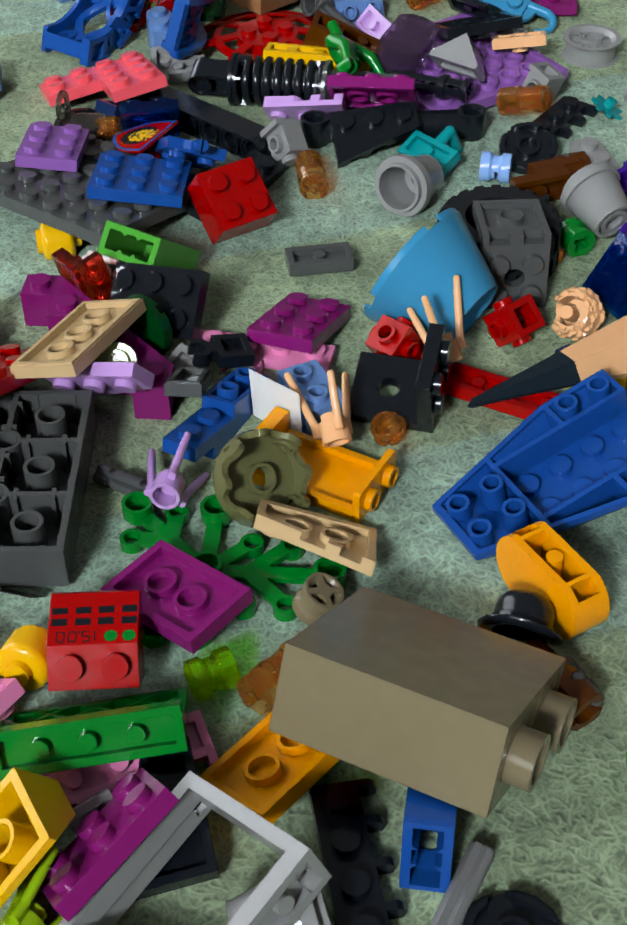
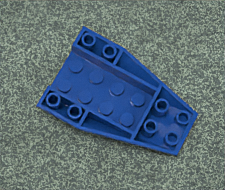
[432,369,627,561]

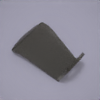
[56,90,122,141]

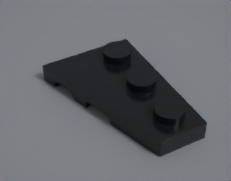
[329,101,420,168]
[136,736,221,900]

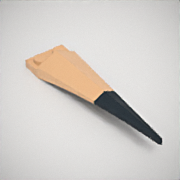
[467,315,627,408]

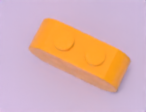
[496,521,610,641]

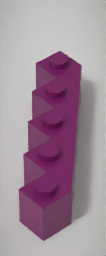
[20,273,177,420]

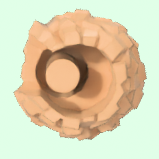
[551,286,606,341]

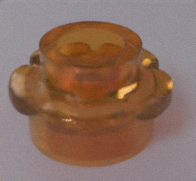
[370,411,406,447]

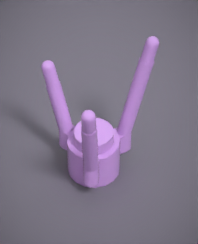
[144,431,210,510]

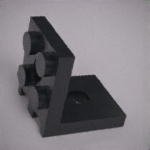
[350,323,452,433]

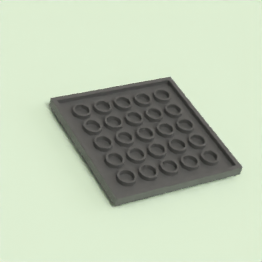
[0,133,196,246]

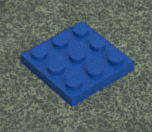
[87,150,192,208]

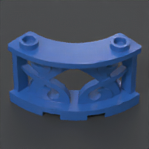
[41,0,145,67]
[161,0,214,60]

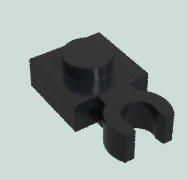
[187,333,255,369]

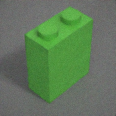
[97,220,201,270]

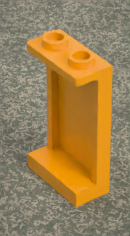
[253,406,399,523]

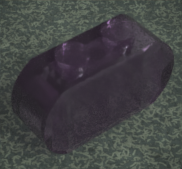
[377,14,439,74]

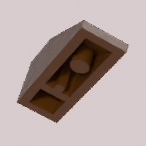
[302,10,389,63]

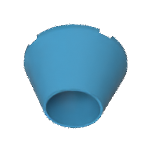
[364,208,498,338]

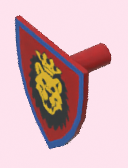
[113,120,178,159]

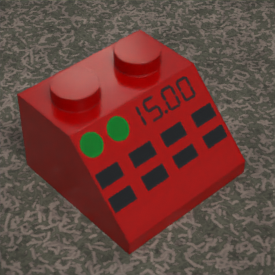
[46,589,144,691]

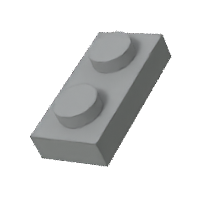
[569,137,620,170]

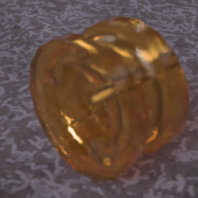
[95,116,122,137]

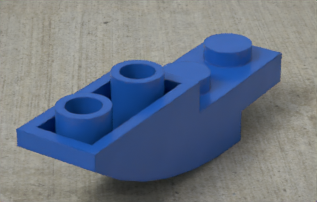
[162,367,270,462]

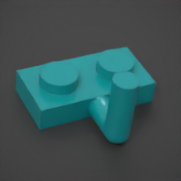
[397,125,463,177]

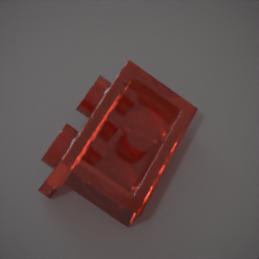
[51,247,113,301]

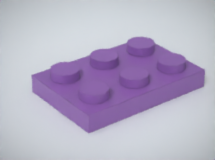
[15,121,90,172]

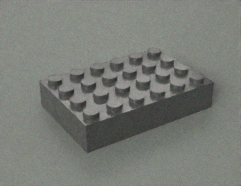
[0,390,98,587]

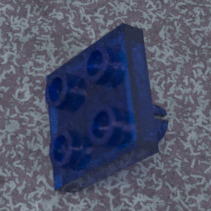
[119,97,180,154]
[582,231,627,320]

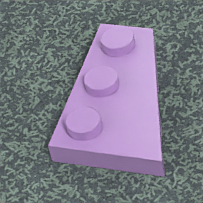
[263,94,349,122]
[44,362,155,397]

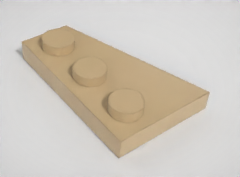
[253,498,377,577]

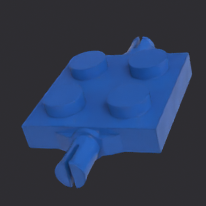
[154,135,227,169]

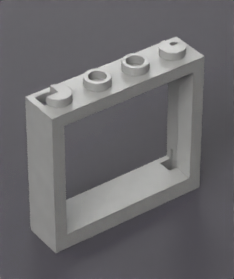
[58,770,332,925]

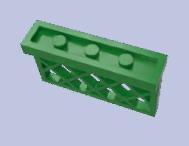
[0,687,190,780]

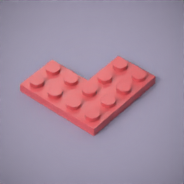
[38,51,168,107]

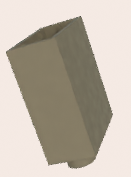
[269,587,578,818]

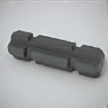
[93,463,155,506]

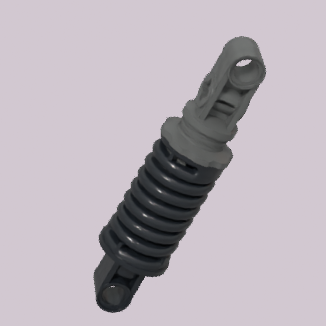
[187,52,399,107]

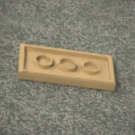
[9,298,146,379]

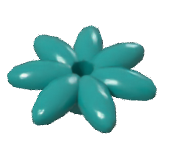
[591,94,623,120]

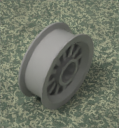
[561,24,622,69]

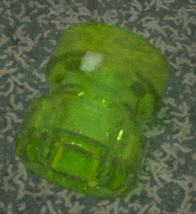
[183,646,241,703]

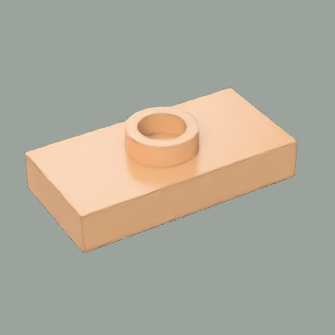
[492,30,547,53]

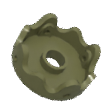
[213,428,312,528]

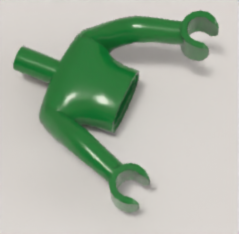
[325,20,388,75]

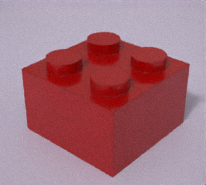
[187,156,278,245]

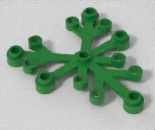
[119,491,347,650]

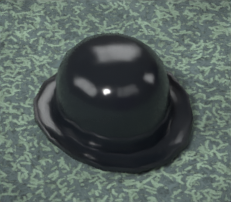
[477,589,564,647]

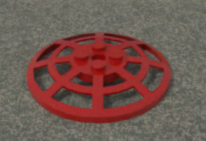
[191,10,318,69]

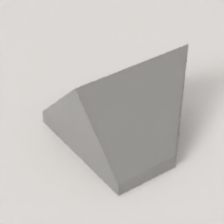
[429,33,486,82]

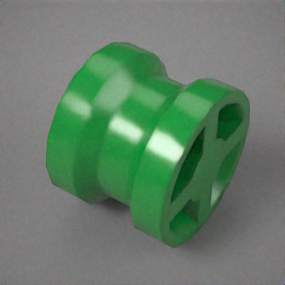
[560,217,596,258]

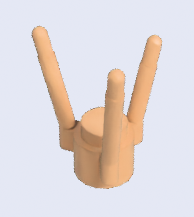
[407,274,467,363]
[284,369,354,448]

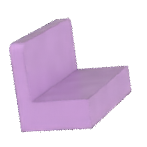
[354,4,401,39]

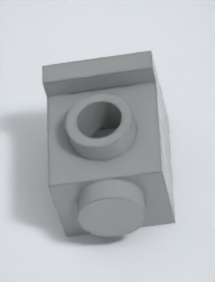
[519,61,566,108]
[260,118,309,167]

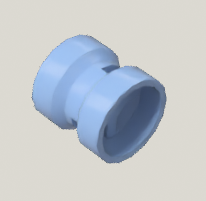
[479,151,513,184]

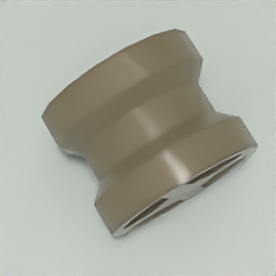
[292,572,344,625]

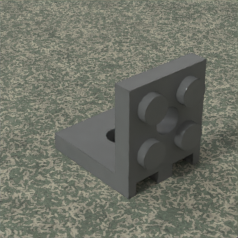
[472,199,552,309]

